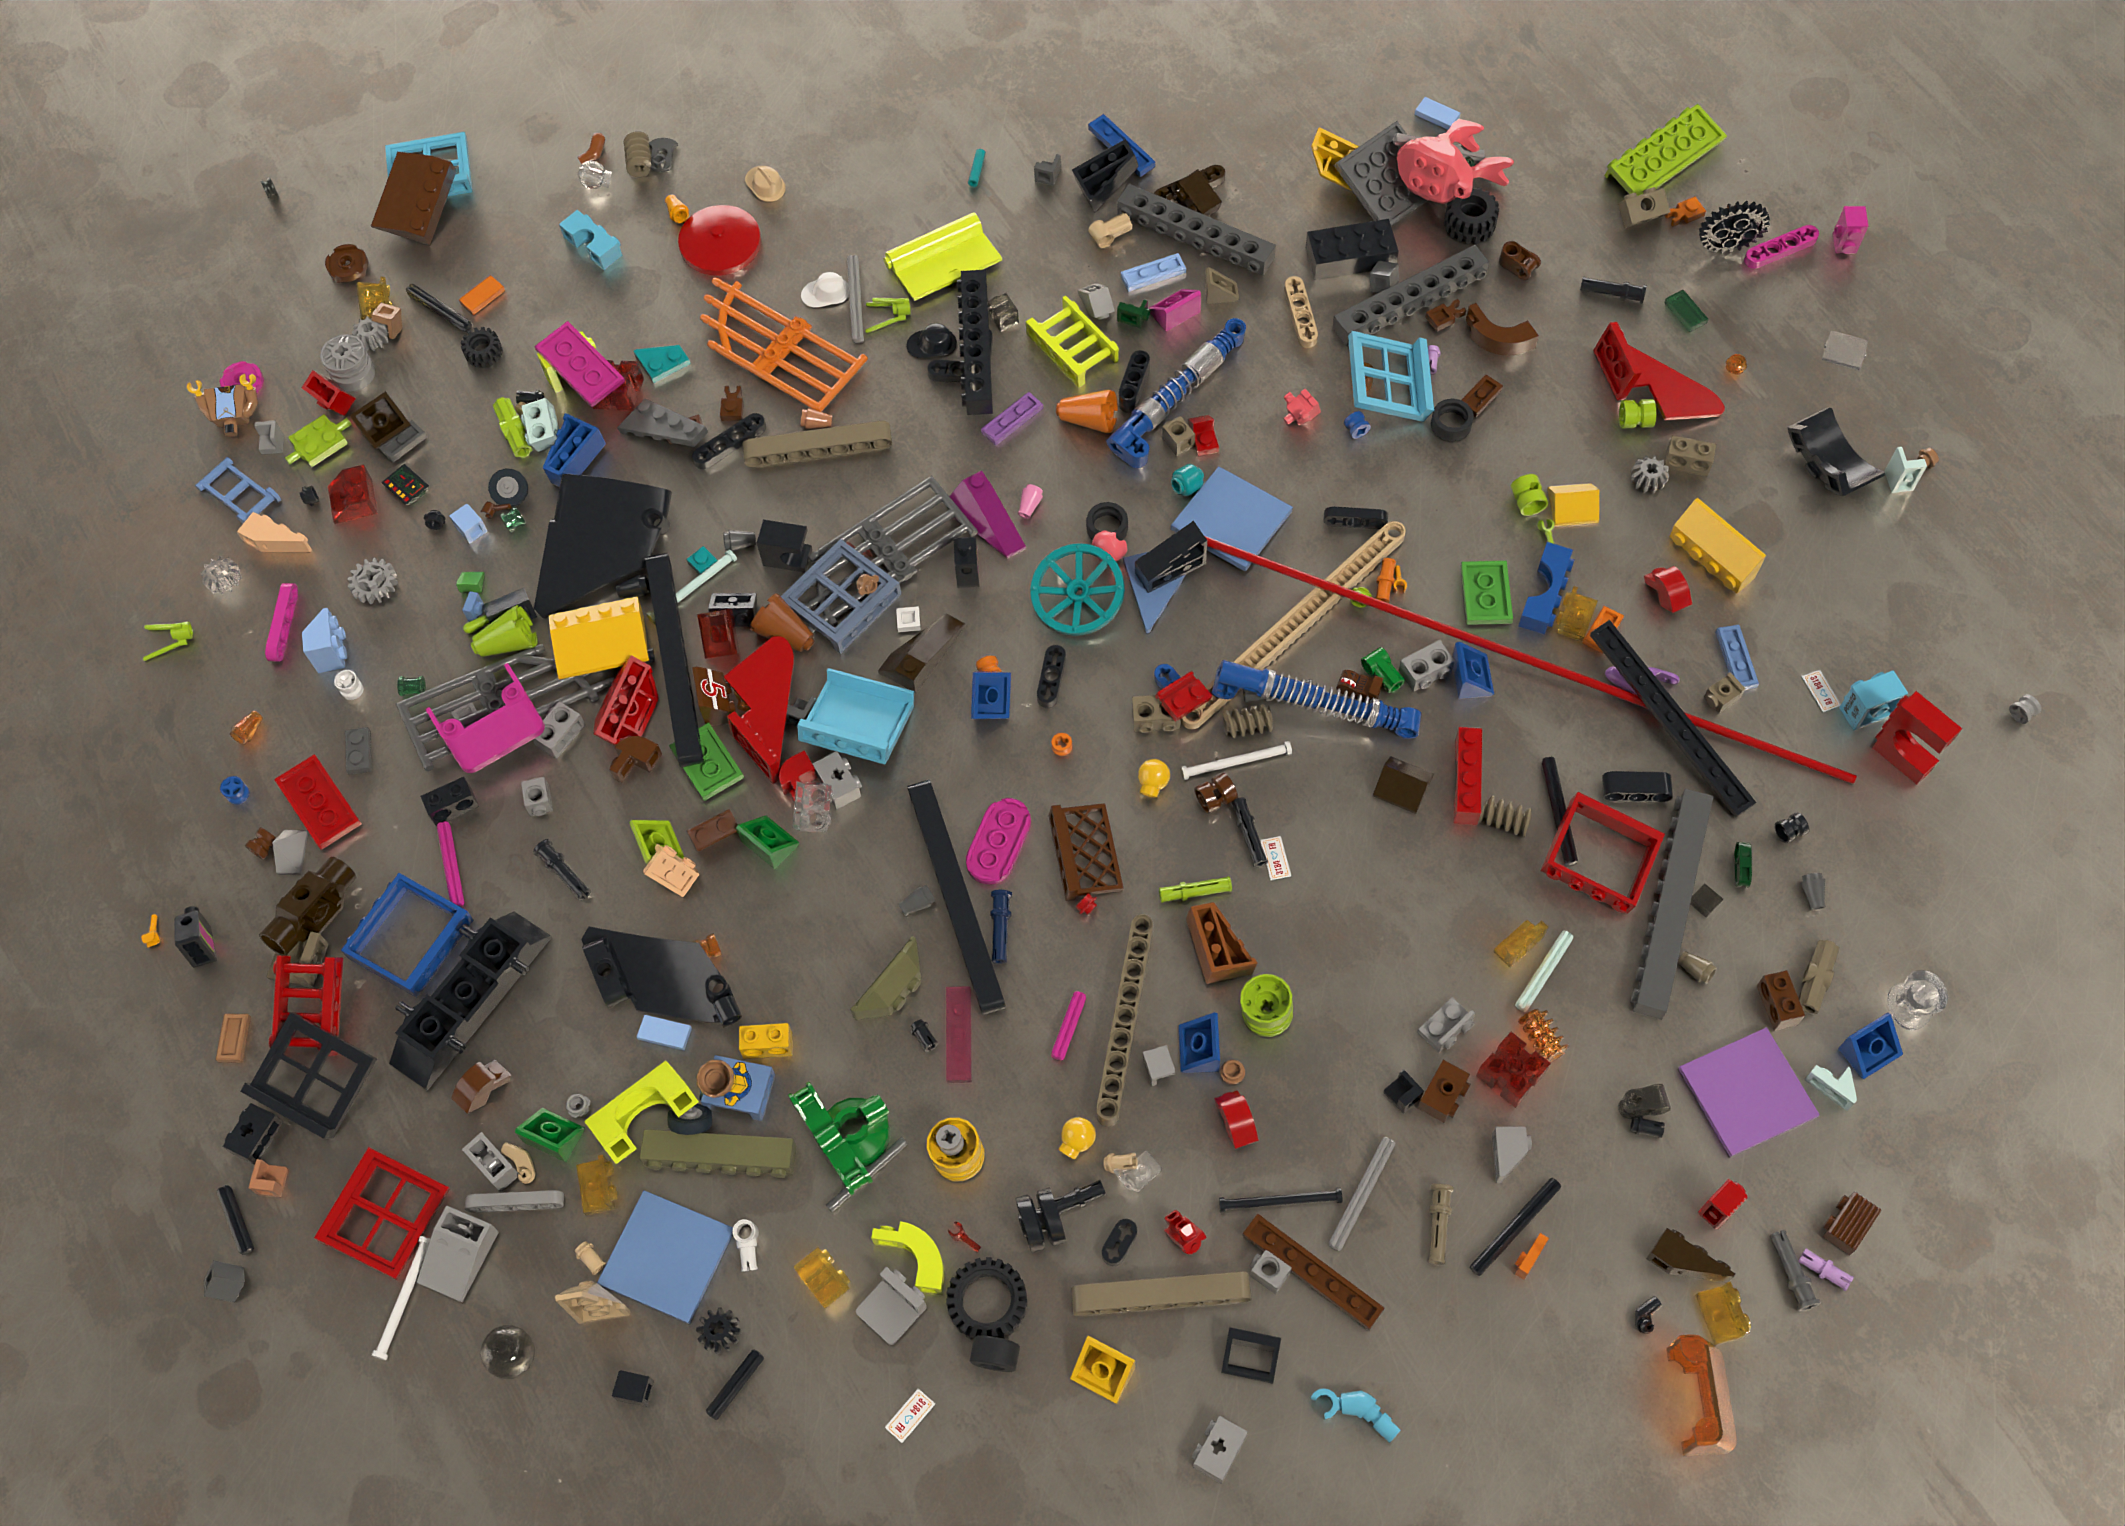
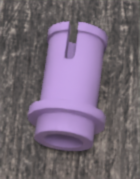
[1428,345,1441,374]

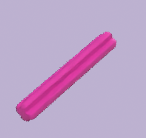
[437,821,464,907]

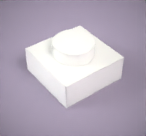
[896,606,921,632]

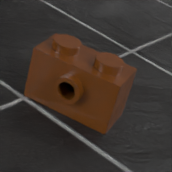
[1417,1060,1471,1123]

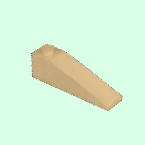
[555,1281,630,1324]

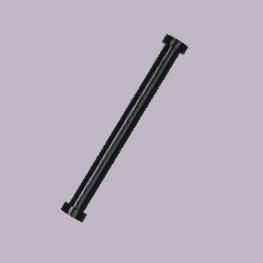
[1219,1187,1343,1213]

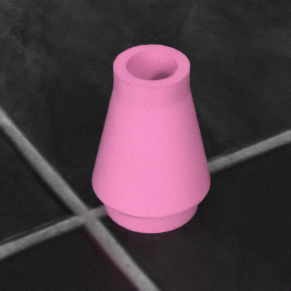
[1018,484,1043,519]

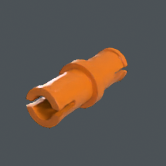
[1375,558,1396,603]

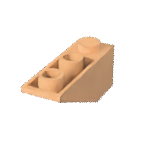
[237,512,312,552]

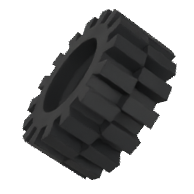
[461,327,503,368]

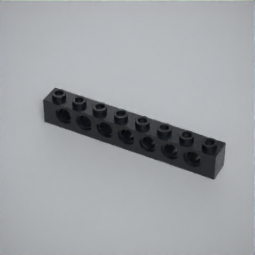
[957,270,993,415]

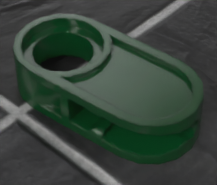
[1734,842,1752,888]

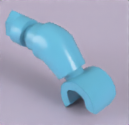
[1310,1388,1401,1443]

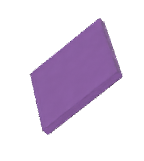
[1678,1027,1820,1157]

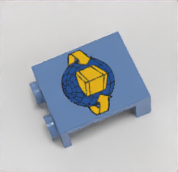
[699,1055,775,1121]

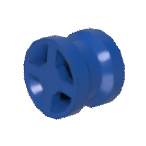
[1344,411,1371,439]
[220,776,250,805]

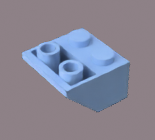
[302,608,347,673]

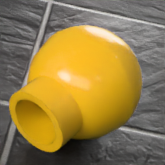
[1138,759,1170,798]
[1058,1117,1096,1160]

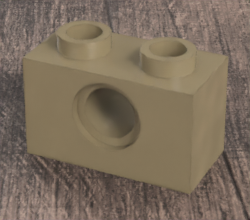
[1618,187,1670,228]

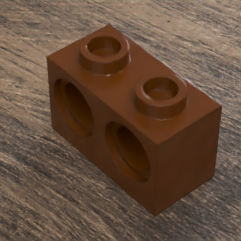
[1757,970,1805,1031]

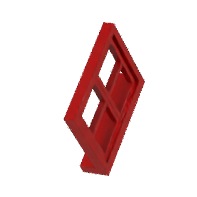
[314,1147,450,1280]

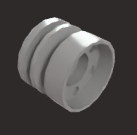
[320,334,375,392]

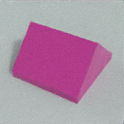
[1148,289,1201,332]

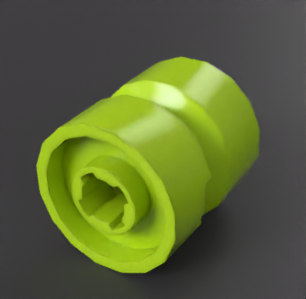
[1619,399,1656,429]
[1511,474,1548,516]

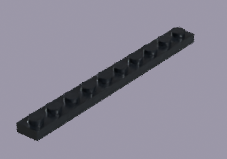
[1590,620,1757,818]

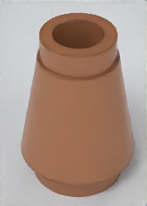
[801,408,832,429]

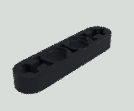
[692,413,766,470]

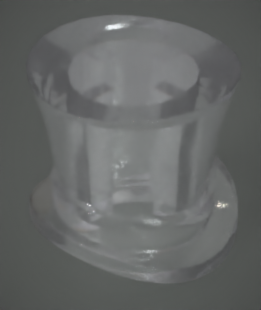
[1887,970,1948,1030]

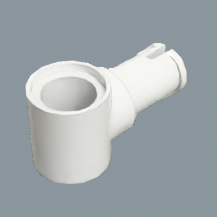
[732,1219,759,1272]

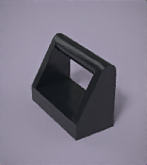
[1221,1327,1281,1384]

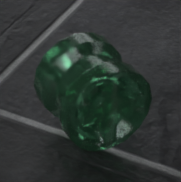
[499,506,526,533]

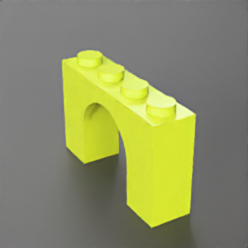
[584,1061,699,1164]

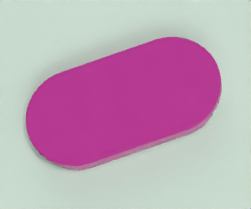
[966,798,1031,885]

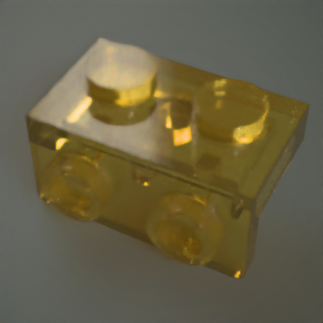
[356,276,393,320]

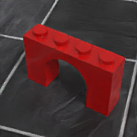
[1873,691,1963,785]

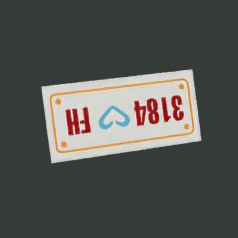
[1801,670,1841,712]
[1260,836,1291,880]
[885,1389,935,1443]

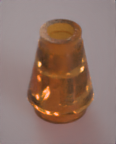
[230,711,263,745]

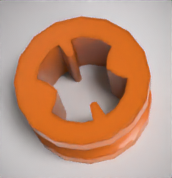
[1051,733,1072,756]

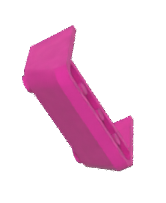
[425,663,545,773]

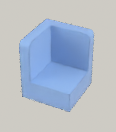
[449,504,488,544]

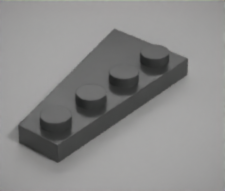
[617,398,708,447]

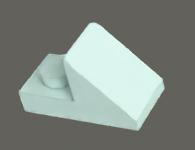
[1805,1065,1857,1111]

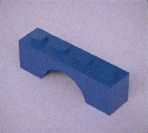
[1519,542,1575,635]

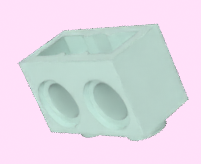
[521,398,559,452]

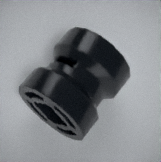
[1774,812,1809,843]

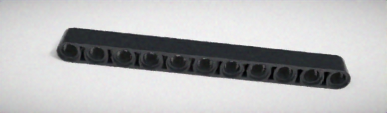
[645,553,704,768]
[907,779,1006,1016]

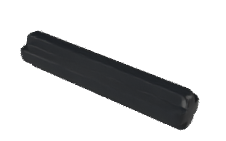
[217,1185,254,1255]
[706,1349,764,1420]

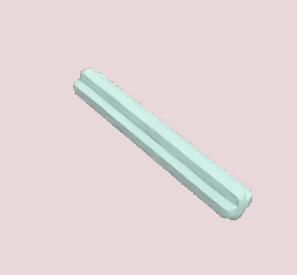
[1515,930,1573,1012]

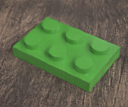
[1461,561,1513,625]
[669,723,744,801]

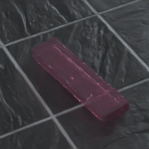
[946,986,972,1083]

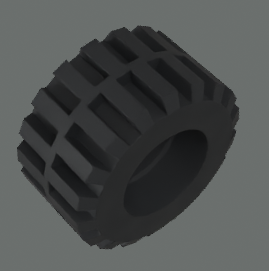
[1444,187,1499,244]

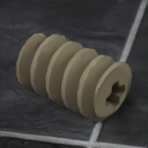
[623,131,652,178]
[1223,704,1273,738]
[1479,796,1532,838]

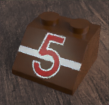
[692,666,736,727]

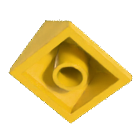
[1547,483,1599,526]
[1070,1336,1135,1404]

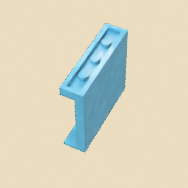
[797,668,914,765]

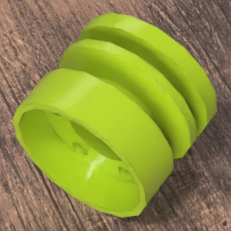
[1240,974,1293,1037]

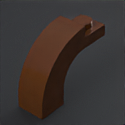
[1466,303,1539,356]

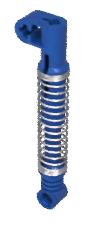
[1212,660,1422,739]

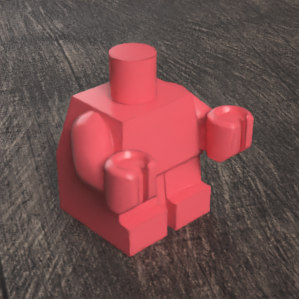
[1283,389,1321,425]

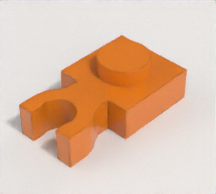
[1665,196,1706,227]
[1515,1233,1549,1280]

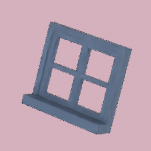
[781,539,901,654]

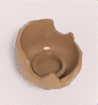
[696,1060,735,1098]

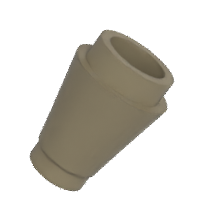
[1678,951,1717,984]

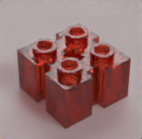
[592,360,644,411]
[1476,1031,1551,1108]

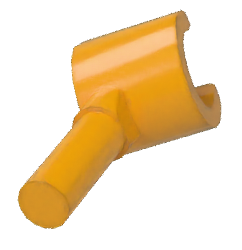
[1392,565,1407,593]
[141,914,160,948]

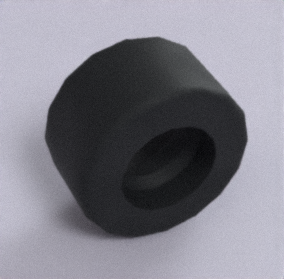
[970,1336,1020,1372]

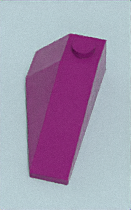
[949,470,1026,558]

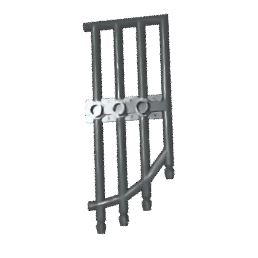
[804,475,978,633]
[396,644,615,771]

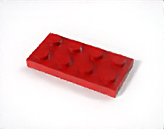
[274,754,362,850]

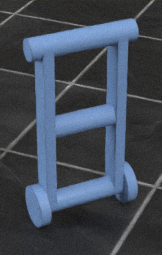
[195,457,281,524]

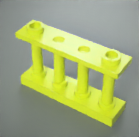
[1026,295,1119,388]

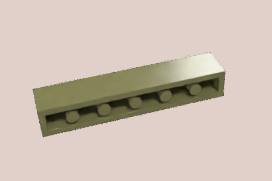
[639,1129,796,1178]

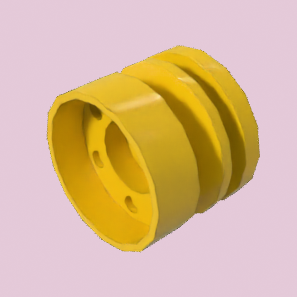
[927,1117,985,1181]

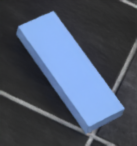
[1121,253,1186,292]

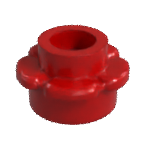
[1076,893,1097,915]

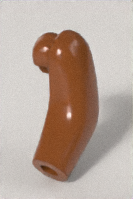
[577,132,605,166]

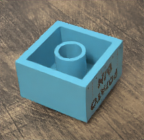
[1839,670,1908,731]

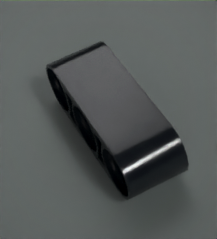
[1119,350,1150,412]
[1602,771,1673,802]

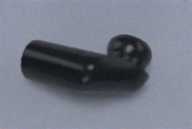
[1635,1296,1662,1334]

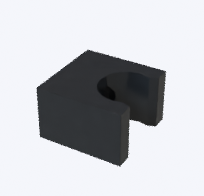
[756,519,812,573]

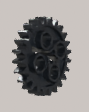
[1699,201,1770,253]

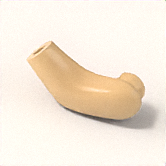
[501,1142,536,1184]

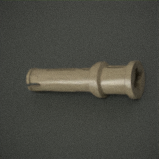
[1428,1184,1454,1265]

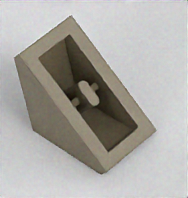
[1205,267,1239,304]

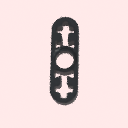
[1323,506,1388,529]
[1037,645,1066,708]

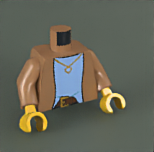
[187,374,258,437]

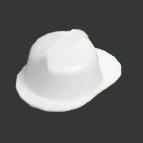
[801,272,849,308]

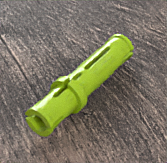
[1159,876,1232,903]

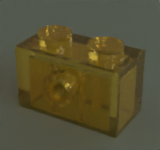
[793,1247,851,1309]

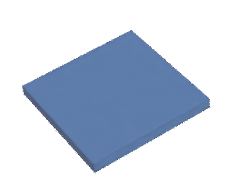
[1170,466,1293,571]
[597,1190,733,1324]

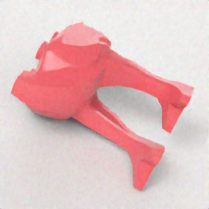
[1397,119,1514,205]

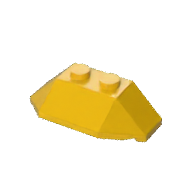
[1311,127,1360,192]

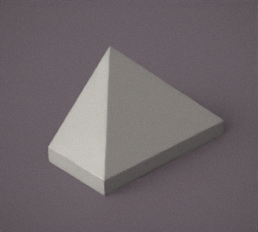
[272,830,309,875]

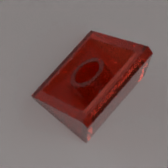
[697,609,740,659]

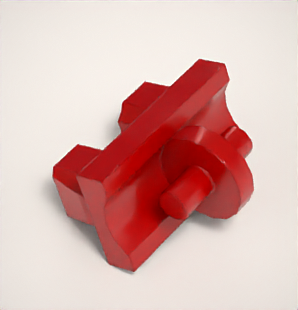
[1164,1210,1207,1254]

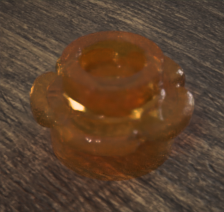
[1726,354,1747,375]

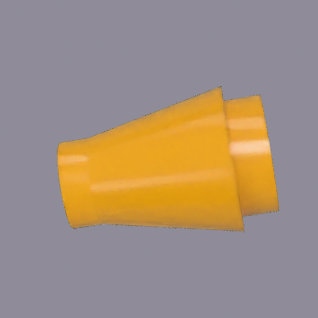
[665,195,689,223]

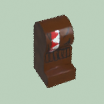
[1336,670,1384,702]

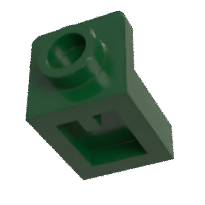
[1117,299,1151,328]

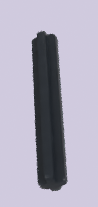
[406,284,472,332]

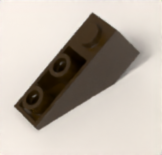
[1646,1228,1736,1283]

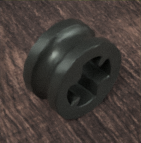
[260,178,278,198]

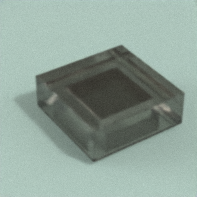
[1690,883,1724,918]

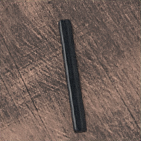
[1542,756,1578,866]
[1470,1178,1561,1276]

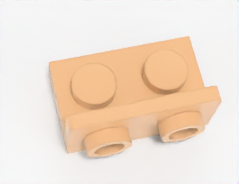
[643,844,700,897]

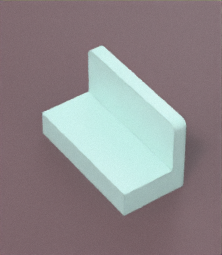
[1885,447,1927,493]

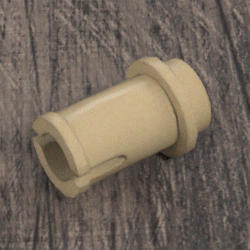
[1104,1153,1138,1174]
[575,1241,606,1275]

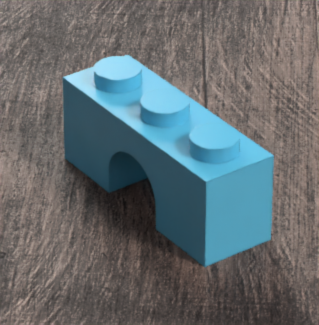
[559,210,622,270]

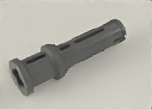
[1770,1230,1821,1312]

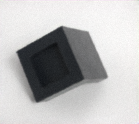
[1384,1069,1424,1114]
[612,1370,654,1407]

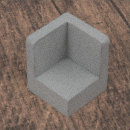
[254,420,284,455]
[1143,1045,1175,1086]

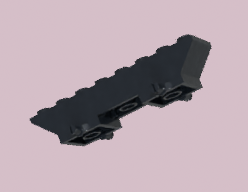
[389,911,552,1091]

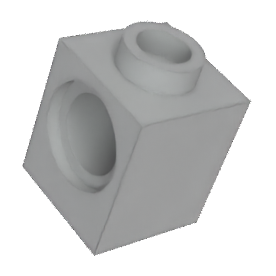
[521,777,553,816]
[1250,1250,1292,1294]

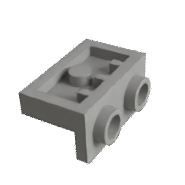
[1417,997,1475,1053]

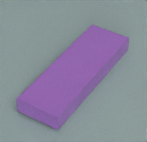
[981,392,1043,446]

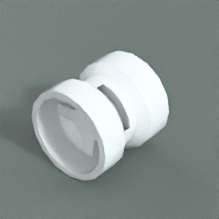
[334,670,364,700]

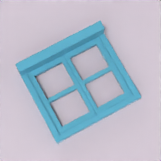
[385,132,473,196]
[1348,331,1434,422]

